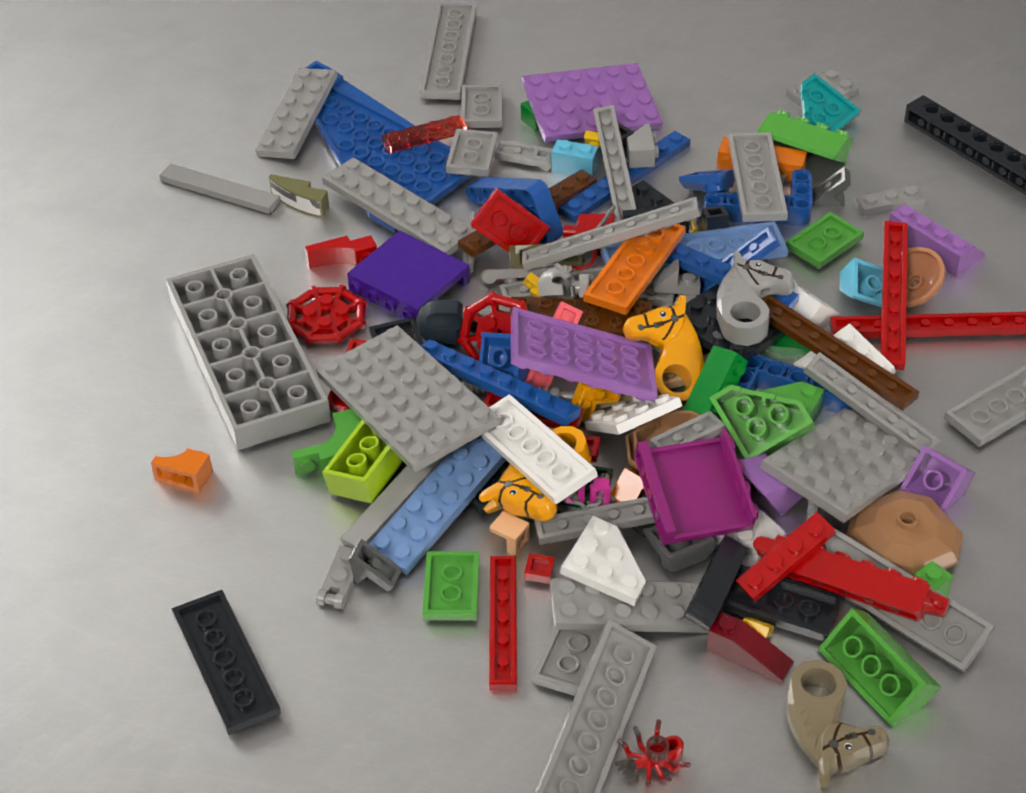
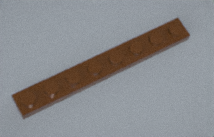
[458,169,597,258]
[761,295,920,411]

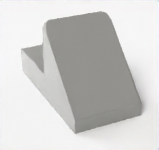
[653,259,700,295]

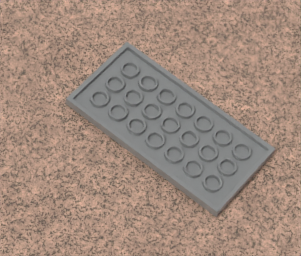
[316,325,501,473]

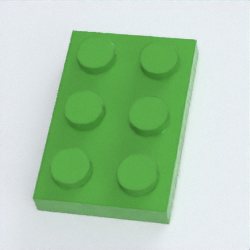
[786,212,864,269]
[422,551,480,621]

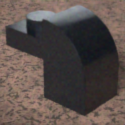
[696,206,729,231]

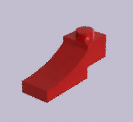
[305,235,377,269]

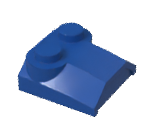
[679,169,735,193]
[479,332,529,382]

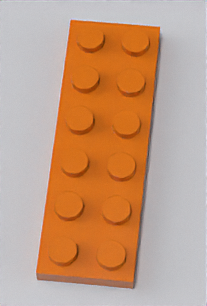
[583,224,686,315]

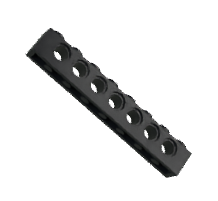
[904,95,1026,195]

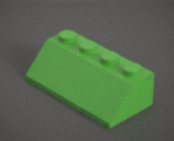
[757,109,854,163]
[818,608,941,726]

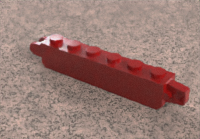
[752,535,950,622]

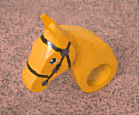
[623,295,704,409]
[479,426,592,522]

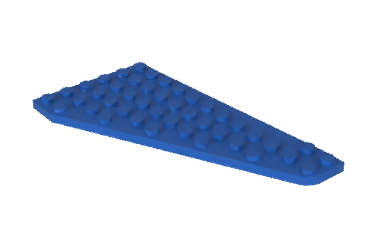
[293,61,473,233]

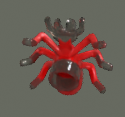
[615,719,691,787]

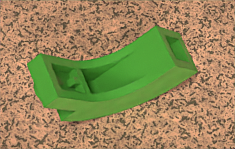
[292,409,360,477]

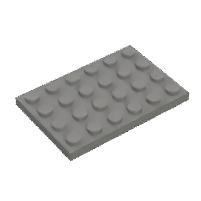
[760,408,919,523]

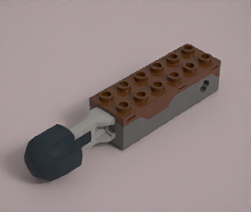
[416,297,654,347]

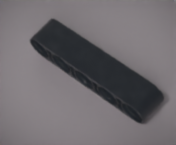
[683,534,749,631]

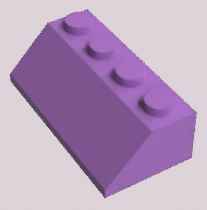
[889,204,986,277]

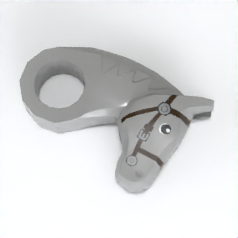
[716,250,795,346]

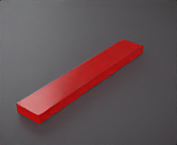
[489,556,517,691]

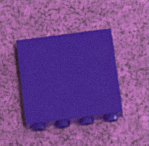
[347,230,470,321]

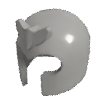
[538,263,576,299]

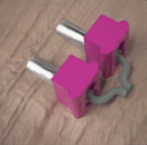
[564,473,611,511]

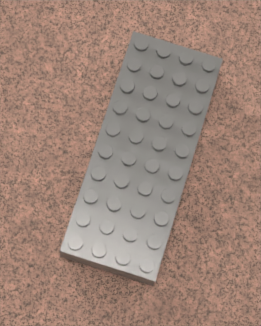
[166,254,331,450]

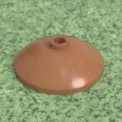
[906,247,946,308]

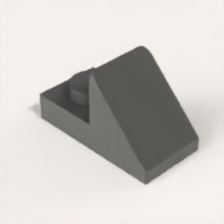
[812,167,851,207]
[348,538,402,592]

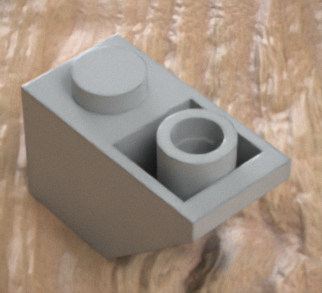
[626,124,659,168]

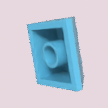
[551,139,603,177]

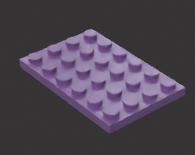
[521,63,663,142]
[511,307,658,402]

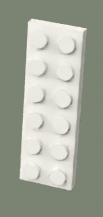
[480,394,598,505]

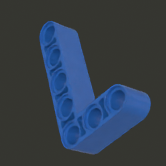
[704,169,813,226]
[466,177,563,244]
[737,355,853,413]

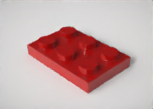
[469,188,550,253]

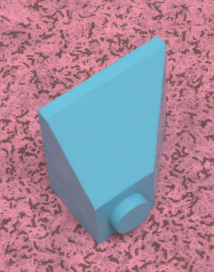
[840,258,882,307]

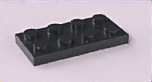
[722,564,843,642]

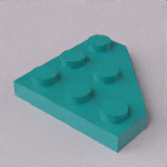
[800,73,861,132]

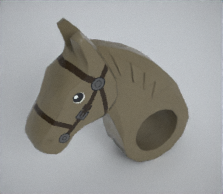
[786,660,890,789]

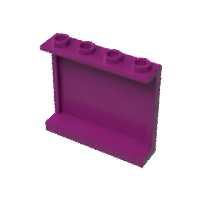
[634,428,759,545]

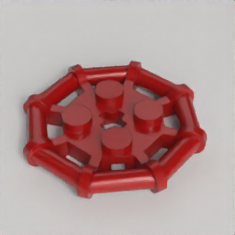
[286,285,368,345]
[457,291,529,361]

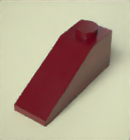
[707,612,794,684]

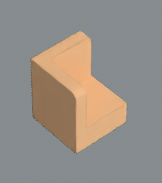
[490,511,530,556]

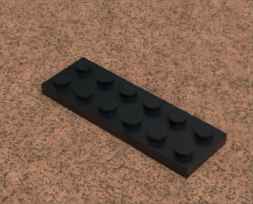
[171,590,281,735]

